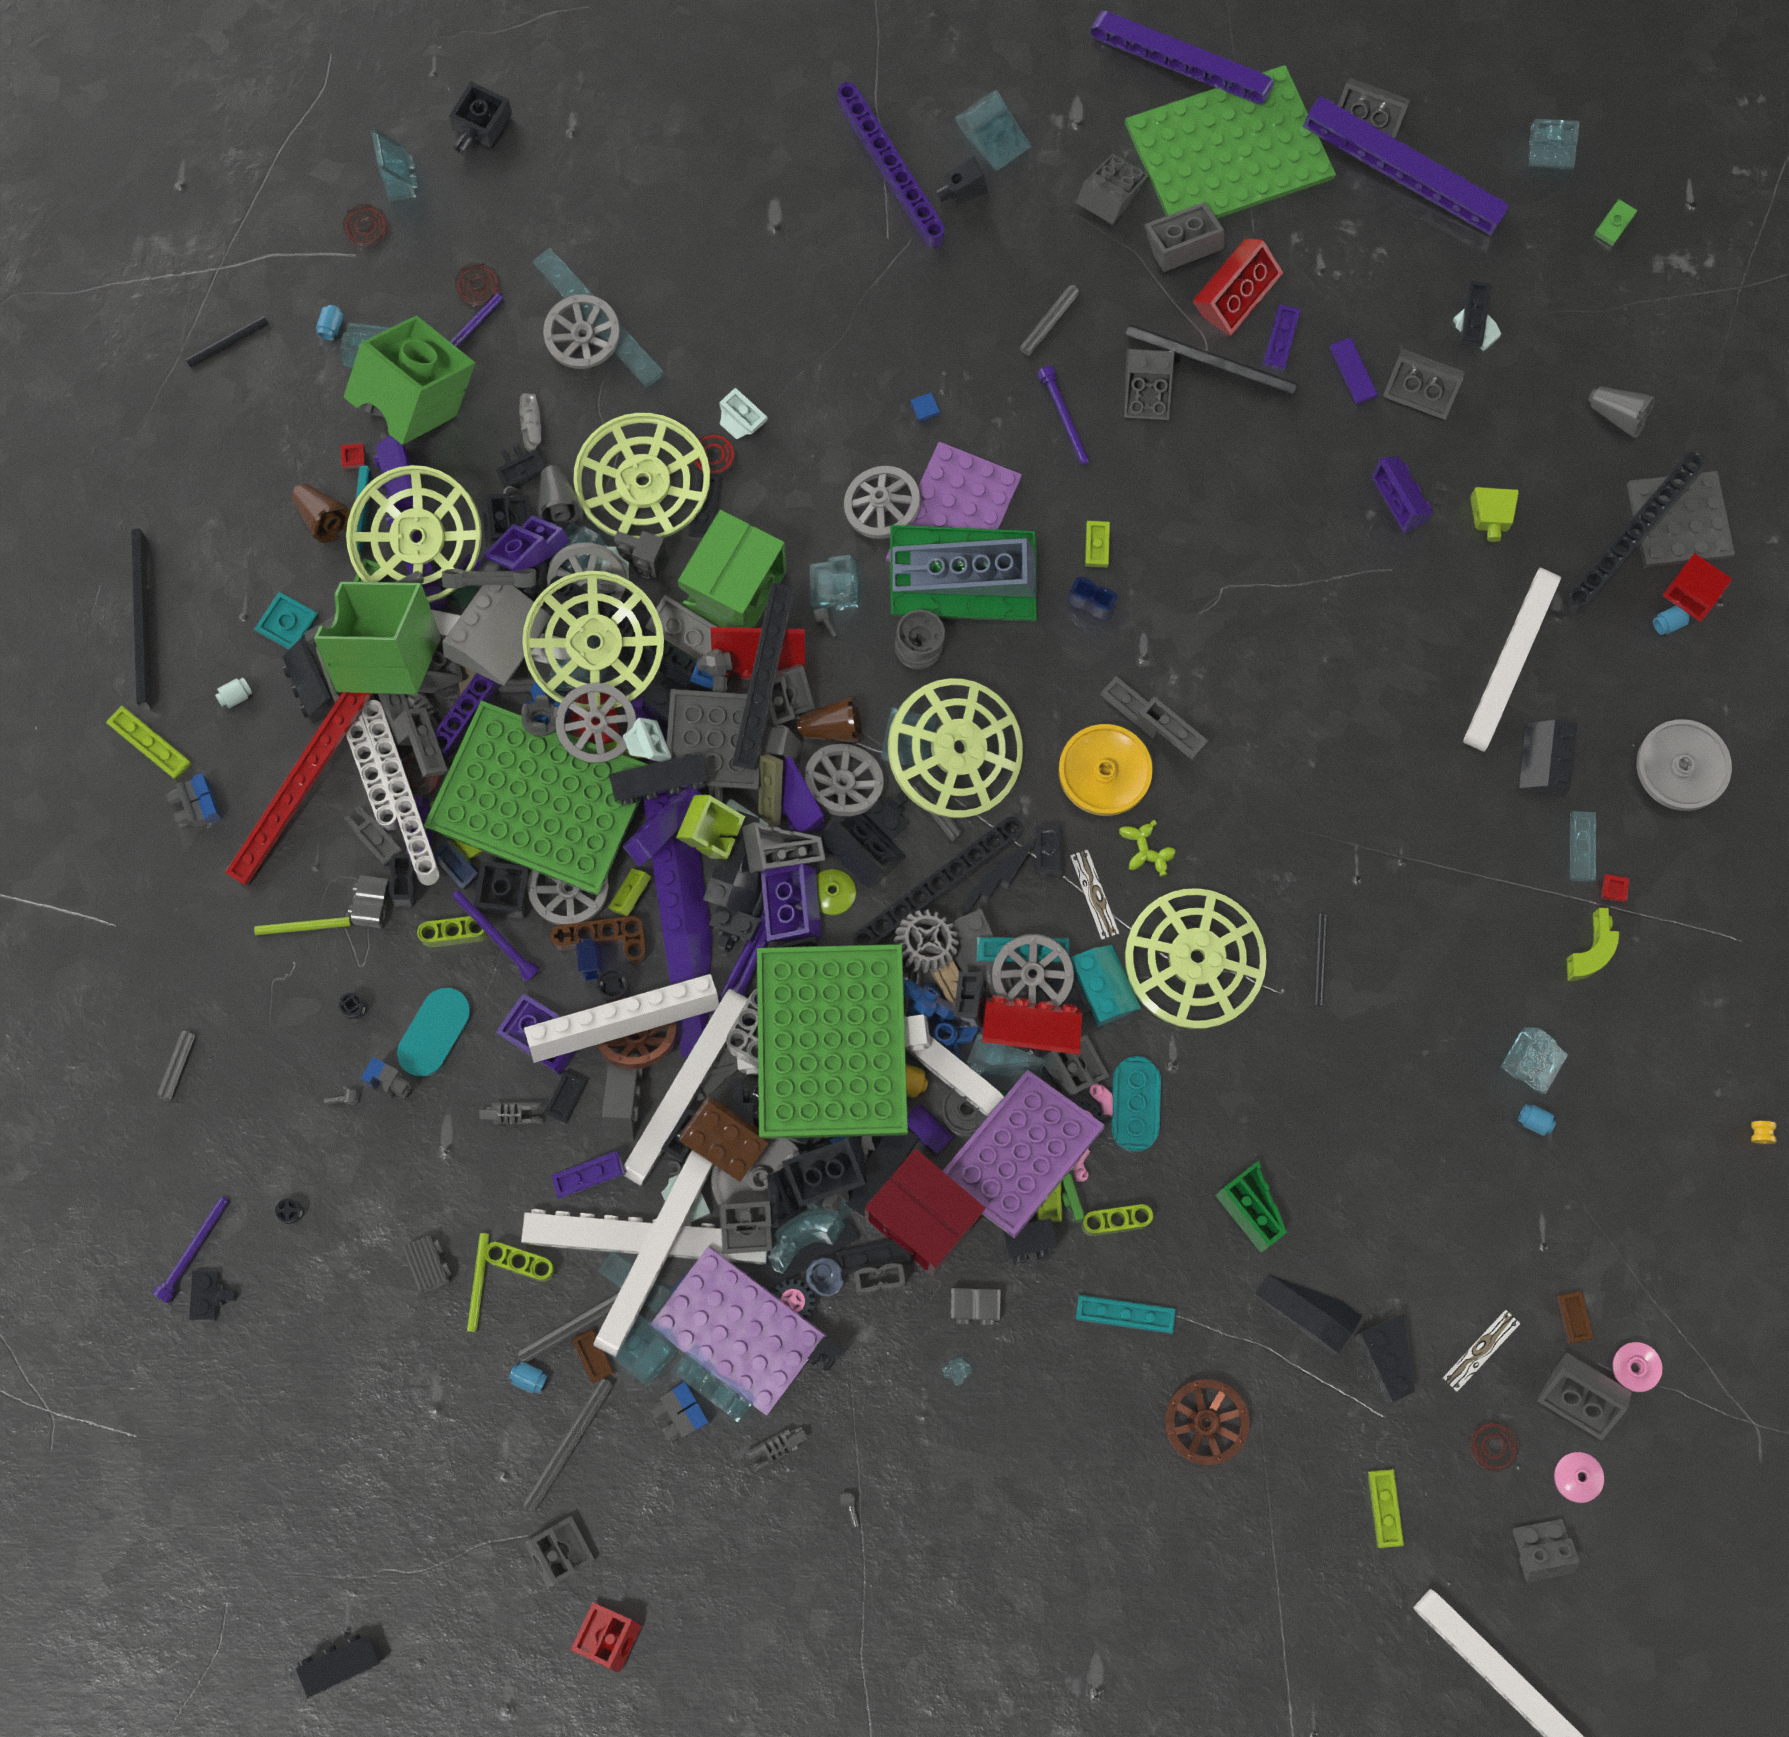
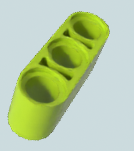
[417,916,488,948]
[1081,1204,1153,1236]
[484,1242,555,1282]

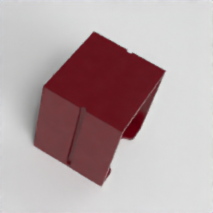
[864,1148,986,1277]

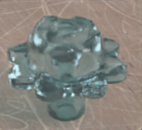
[943,1359,972,1385]

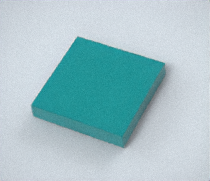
[254,592,319,650]

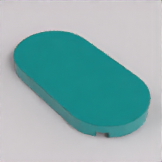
[397,988,470,1077]
[1111,1056,1161,1152]

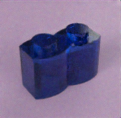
[1068,577,1118,620]
[575,938,604,981]

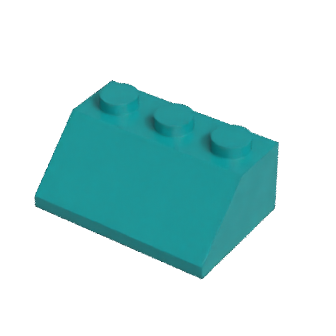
[1070,945,1141,1027]

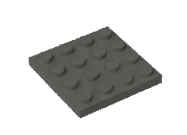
[1627,471,1735,568]
[667,689,762,790]

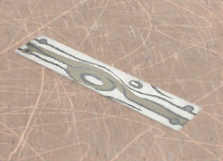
[1070,850,1119,939]
[1443,1310,1520,1392]

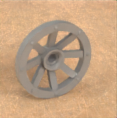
[543,294,620,369]
[844,466,921,539]
[547,543,626,607]
[556,683,636,763]
[804,744,884,816]
[527,870,609,925]
[992,934,1074,1006]

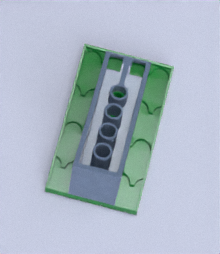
[890,525,1037,621]

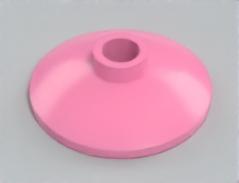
[1613,1342,1662,1392]
[1554,1452,1604,1503]

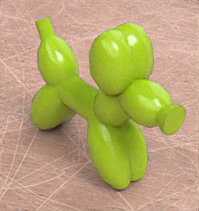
[1119,820,1175,877]

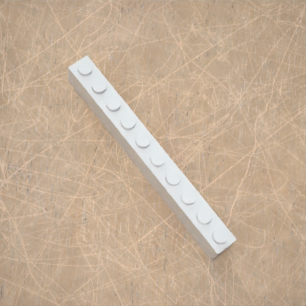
[521,1209,767,1265]

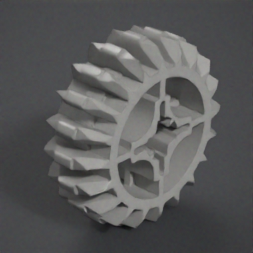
[894,909,958,974]

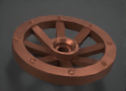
[597,1022,677,1069]
[1164,1379,1250,1466]

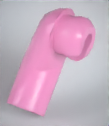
[1090,1084,1113,1118]
[1071,1149,1090,1182]

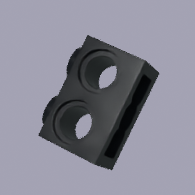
[953,972,988,1028]

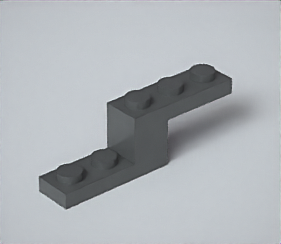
[1101,676,1208,760]
[378,693,447,777]

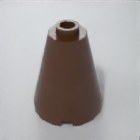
[291,483,351,543]
[797,696,862,743]

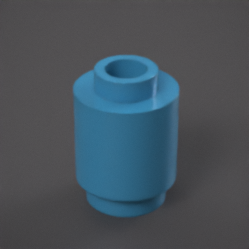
[316,305,344,341]
[1653,605,1690,635]
[1518,1104,1556,1136]
[509,1361,547,1394]

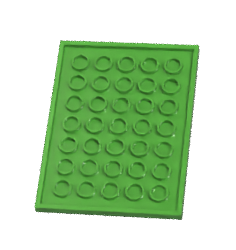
[1125,65,1336,219]
[424,701,648,896]
[757,945,908,1139]

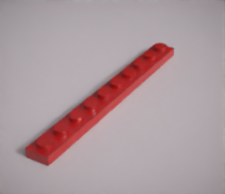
[225,692,372,886]

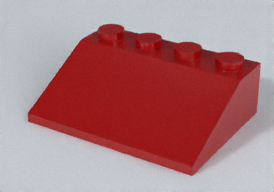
[710,627,806,680]
[982,995,1082,1054]

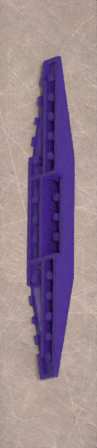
[630,696,712,1058]

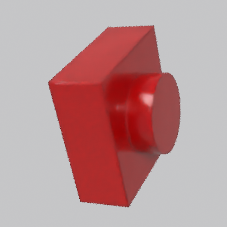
[340,443,366,470]
[1601,874,1629,903]

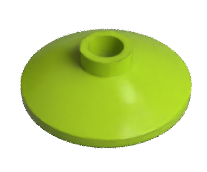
[816,869,856,915]

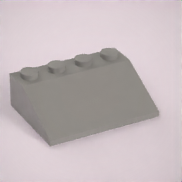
[443,585,552,686]

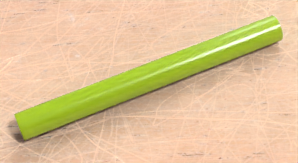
[254,917,351,935]
[467,1233,490,1332]

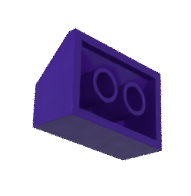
[374,435,413,511]
[1372,457,1432,533]
[781,756,824,835]
[761,864,822,942]

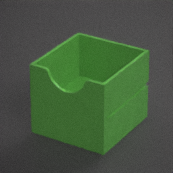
[344,315,475,445]
[678,510,786,628]
[314,582,441,694]

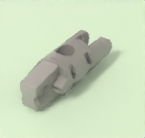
[519,393,542,452]

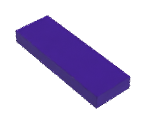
[1262,304,1301,371]
[1329,337,1378,405]
[551,1151,626,1199]

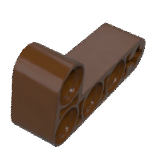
[550,916,647,965]

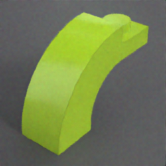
[1567,908,1619,981]

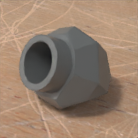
[697,649,732,677]

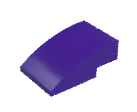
[483,515,569,571]
[496,994,577,1075]

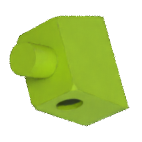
[1470,487,1518,542]

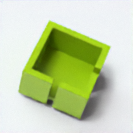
[676,795,745,859]

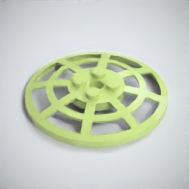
[574,413,710,538]
[346,465,482,603]
[522,571,664,711]
[888,678,1023,818]
[1125,889,1266,1029]

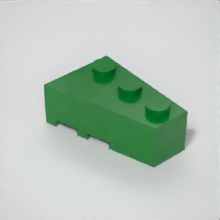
[1215,1161,1287,1253]

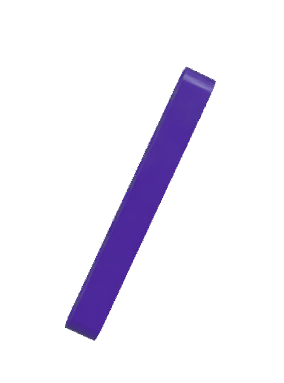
[1090,11,1274,104]
[838,82,944,248]

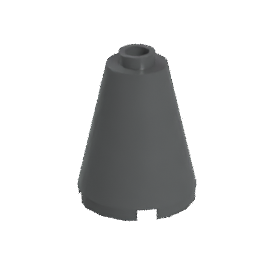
[1588,386,1656,438]
[538,465,584,530]

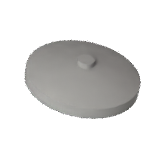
[1636,719,1732,811]
[711,1138,799,1205]

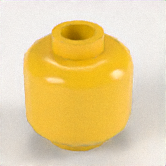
[905,1063,928,1098]

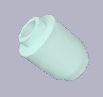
[215,678,252,709]

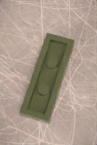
[758,753,783,827]

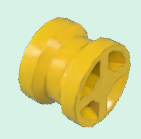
[1751,1121,1776,1144]

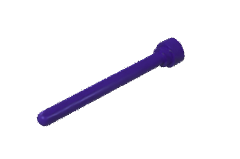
[450,293,503,347]
[1037,366,1089,465]
[453,891,540,981]
[708,915,765,1015]
[731,925,768,998]
[152,1197,228,1304]

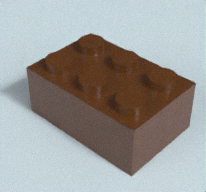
[679,1095,769,1182]

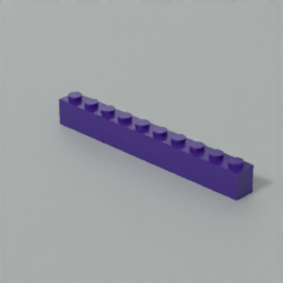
[1302,96,1509,236]

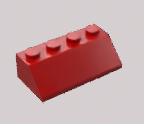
[1193,238,1283,336]

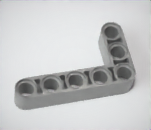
[726,989,758,1068]

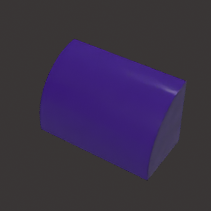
[907,1104,956,1157]

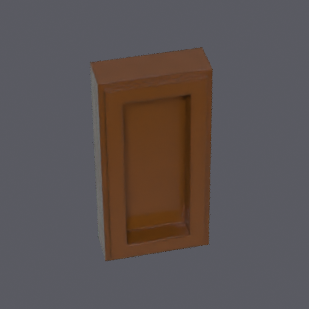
[1556,1291,1594,1344]
[571,1328,615,1384]

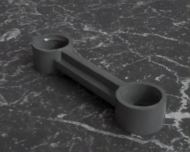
[442,568,536,589]

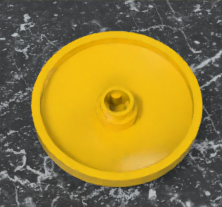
[1059,724,1152,816]

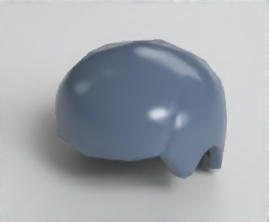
[806,1257,844,1297]

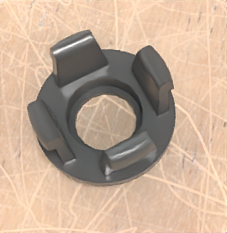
[521,695,558,737]

